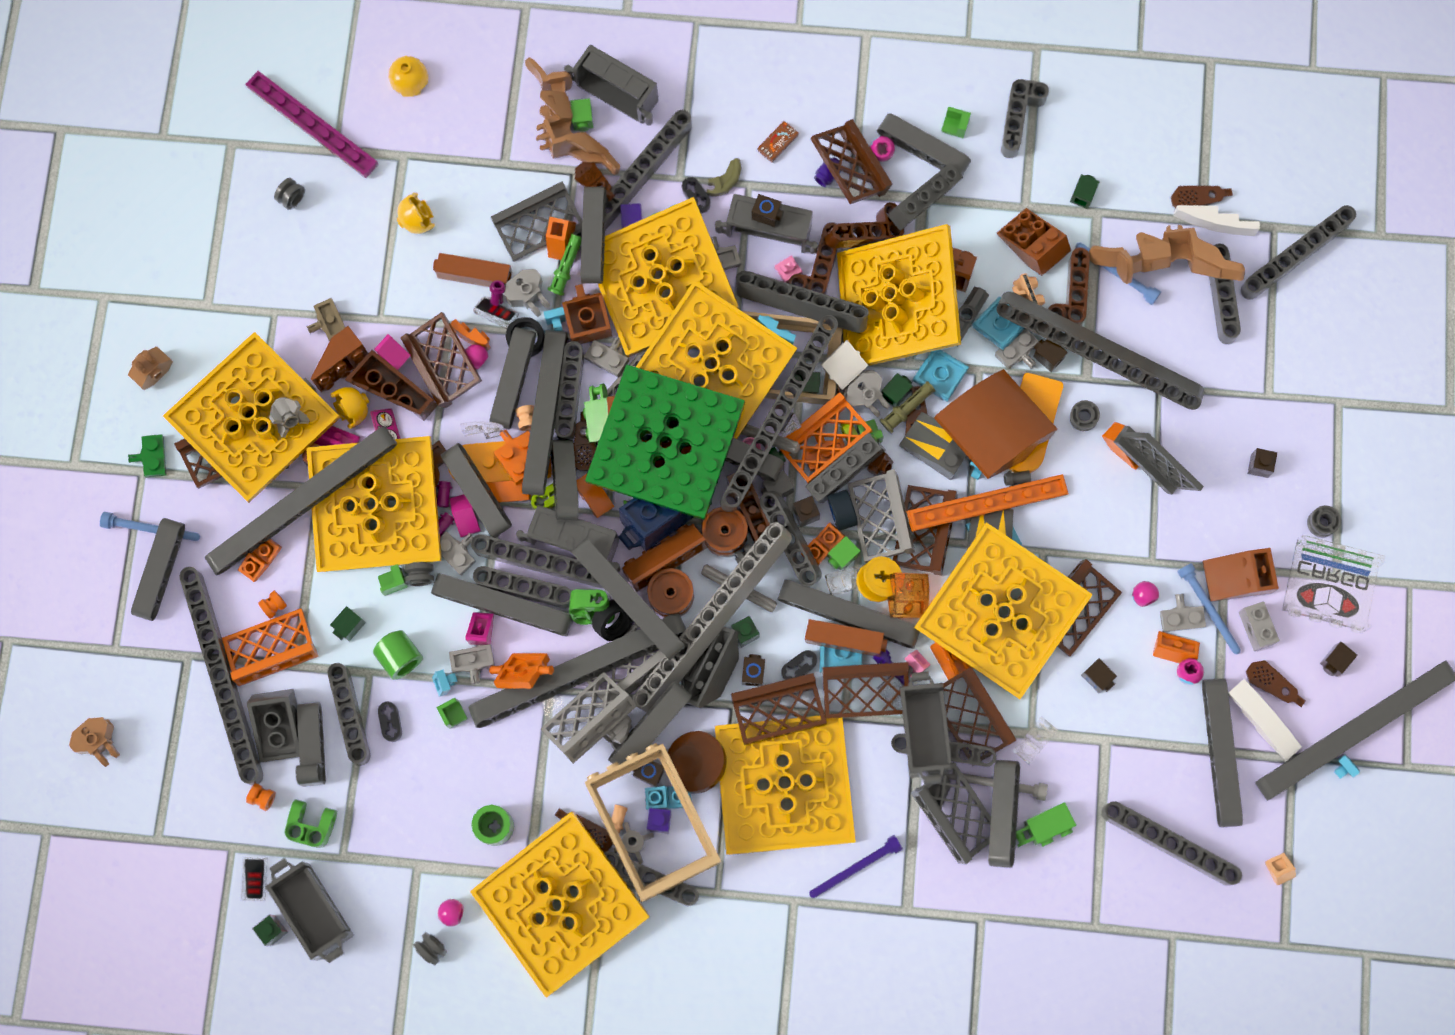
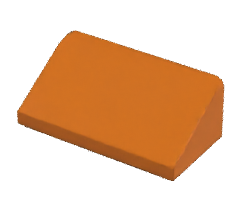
[1153,631,1200,664]
[930,642,970,680]

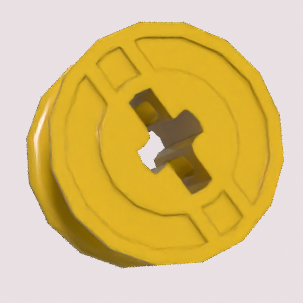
[856,556,903,602]

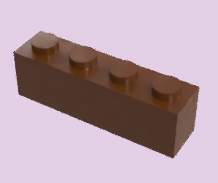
[345,350,437,421]

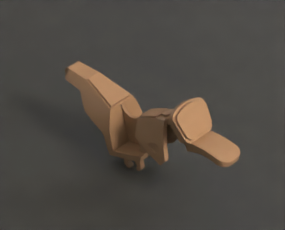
[525,57,620,175]
[1089,225,1245,284]

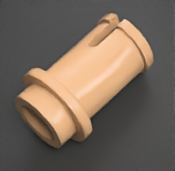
[611,804,628,833]

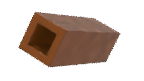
[433,253,513,287]
[805,619,888,657]

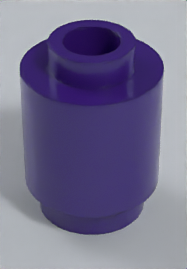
[814,157,842,187]

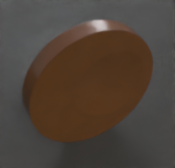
[667,731,727,794]

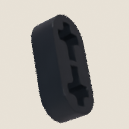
[682,177,711,213]
[781,650,817,680]
[378,701,402,742]

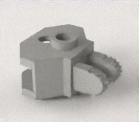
[504,269,551,317]
[843,370,890,418]

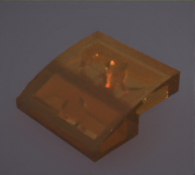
[887,573,929,619]

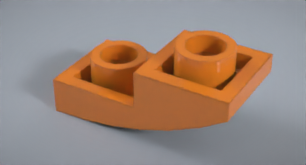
[450,319,491,351]
[577,473,615,518]
[487,481,531,503]
[801,522,846,566]
[238,539,282,582]

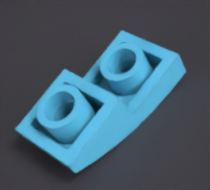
[757,315,796,345]
[645,786,692,810]

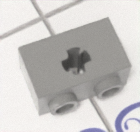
[1238,601,1280,652]

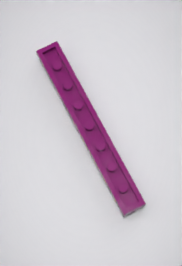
[245,71,378,179]

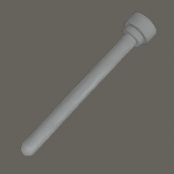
[946,771,1048,801]

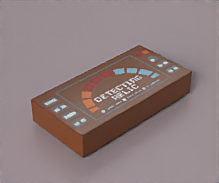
[757,121,799,163]

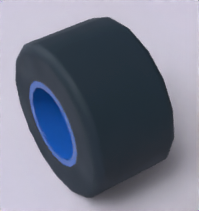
[827,490,858,531]

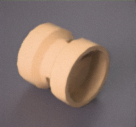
[515,405,534,431]

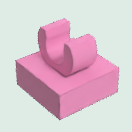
[774,255,802,283]
[905,649,931,677]

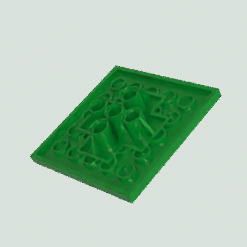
[585,364,745,520]

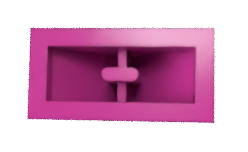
[374,334,411,370]
[450,494,481,538]
[465,612,494,646]

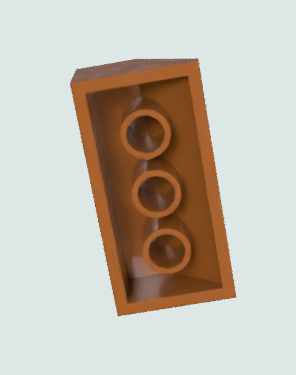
[622,524,707,592]

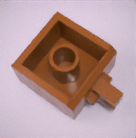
[953,248,977,293]
[562,284,612,344]

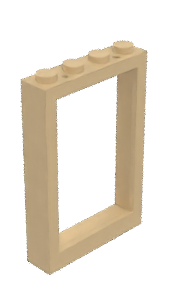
[710,311,842,405]
[584,743,721,903]

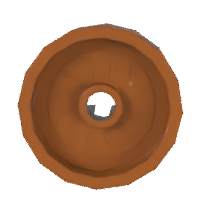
[702,507,748,557]
[647,568,694,618]

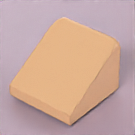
[1265,853,1296,886]

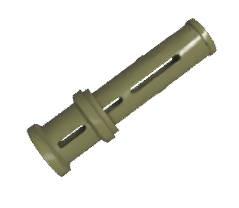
[879,381,936,434]

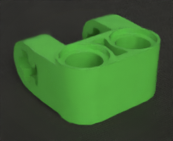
[569,589,615,625]
[285,799,337,848]

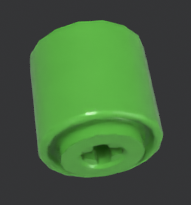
[373,630,423,680]
[471,805,514,846]

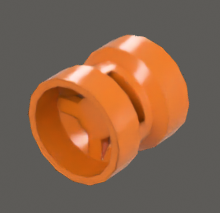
[258,590,287,619]
[246,783,276,811]

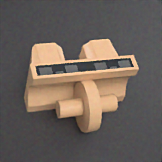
[1012,273,1045,314]

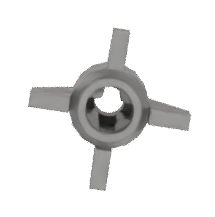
[269,397,310,437]
[603,715,633,750]
[613,822,655,864]

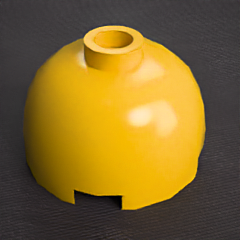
[388,56,429,97]
[397,192,435,234]
[330,387,369,429]

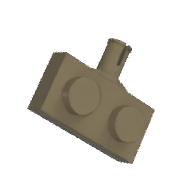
[306,297,346,342]

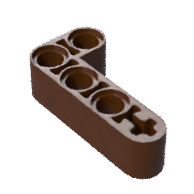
[825,202,904,248]
[789,222,838,294]
[1046,247,1090,325]

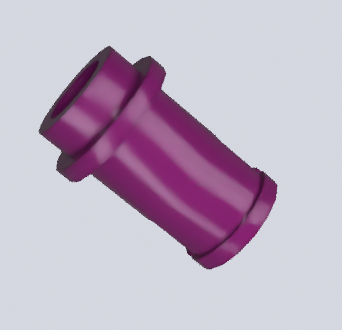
[489,280,506,306]
[436,481,453,508]
[438,512,454,537]

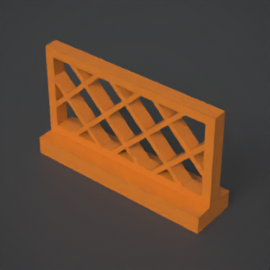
[778,392,873,484]
[222,608,319,686]

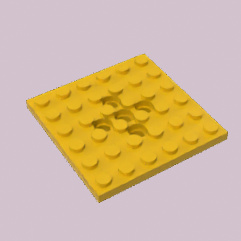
[598,197,740,357]
[837,224,961,366]
[636,280,798,439]
[163,332,340,503]
[307,436,442,572]
[914,522,1093,699]
[715,716,856,855]
[470,811,650,998]

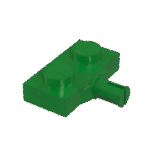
[128,434,166,478]

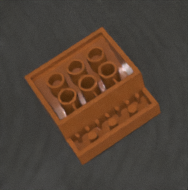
[934,369,1058,479]

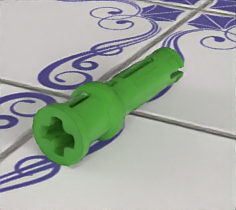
[547,234,582,296]

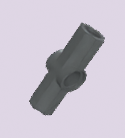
[958,286,989,346]

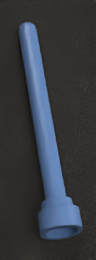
[1075,242,1161,305]
[100,511,200,541]
[1177,563,1241,654]

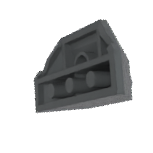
[681,627,739,708]

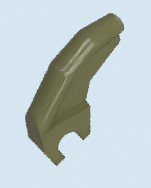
[706,158,742,197]

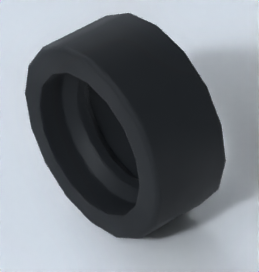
[505,317,545,357]
[592,599,633,641]

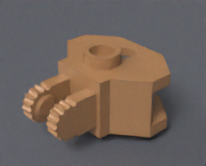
[128,346,173,390]
[69,717,120,767]

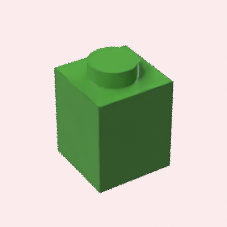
[570,98,594,132]
[827,536,861,572]

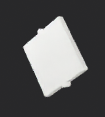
[820,340,868,390]

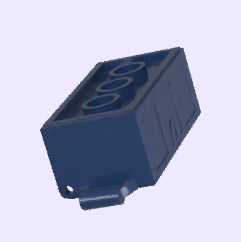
[618,498,712,551]

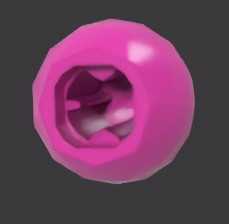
[870,136,895,162]
[465,344,489,370]
[1132,581,1159,607]
[1177,658,1204,685]
[437,899,464,926]

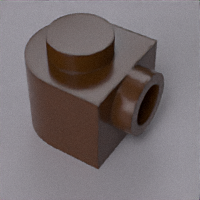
[867,452,894,475]

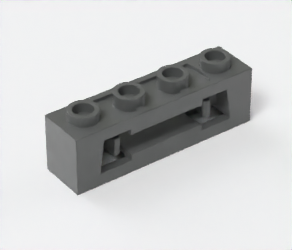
[887,163,963,231]
[805,433,886,503]

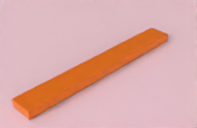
[907,474,1069,532]

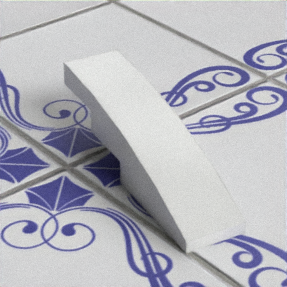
[1173,205,1260,236]
[1228,679,1302,762]

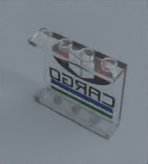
[1282,535,1386,633]

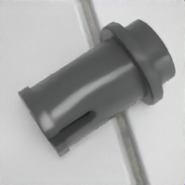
[1004,470,1031,487]

